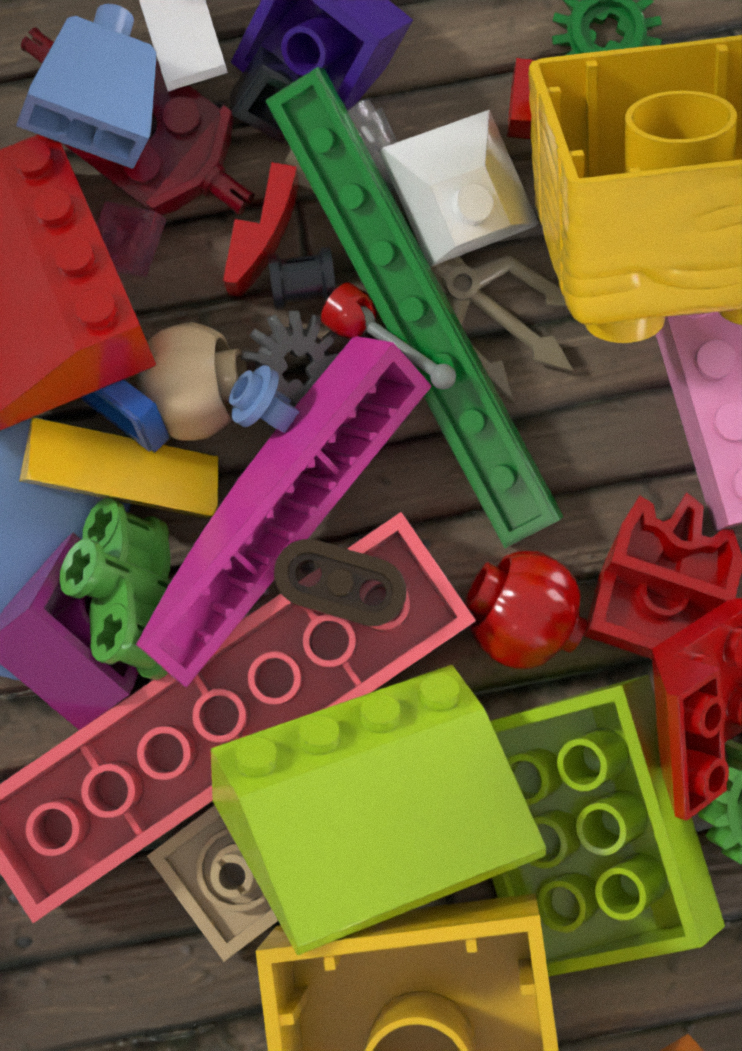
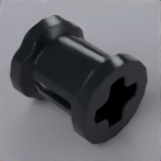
[268,247,336,310]

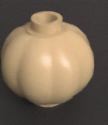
[127,322,248,441]

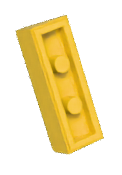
[19,417,218,518]

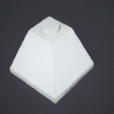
[379,110,539,267]

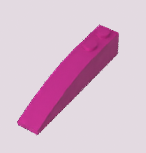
[136,336,432,688]

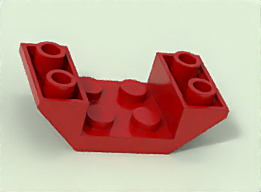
[652,598,742,821]

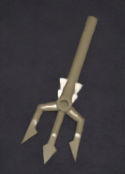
[285,150,574,404]

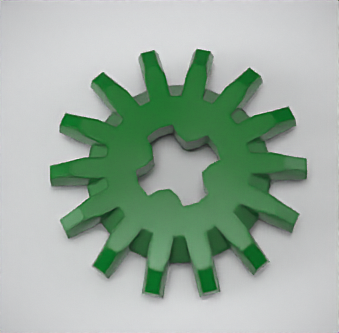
[552,0,662,55]

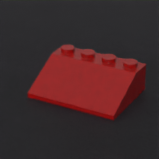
[0,134,156,431]

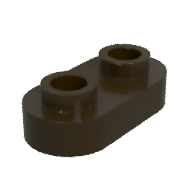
[274,539,406,626]

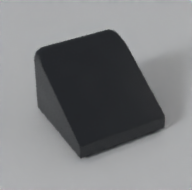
[230,46,300,144]

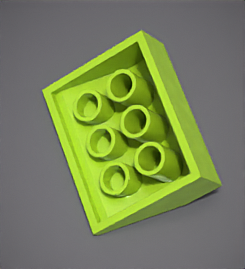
[211,665,546,956]
[490,675,725,977]

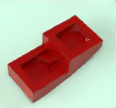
[223,162,300,297]

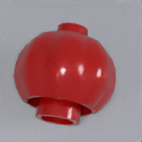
[464,551,587,669]

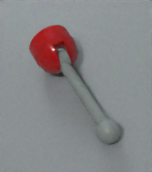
[321,282,456,389]

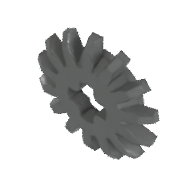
[241,311,340,407]

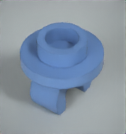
[229,365,299,433]

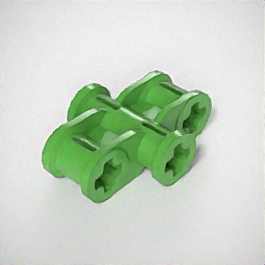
[59,498,172,680]

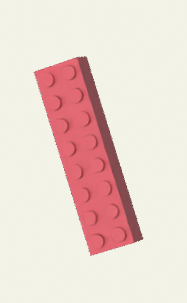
[0,512,476,923]

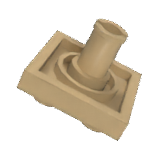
[147,805,278,962]

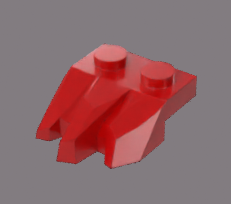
[583,492,742,659]

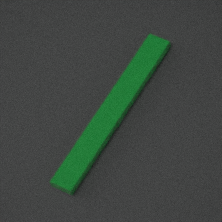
[265,67,564,548]

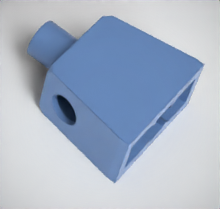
[16,4,156,169]

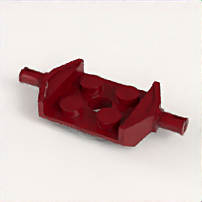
[21,27,255,216]

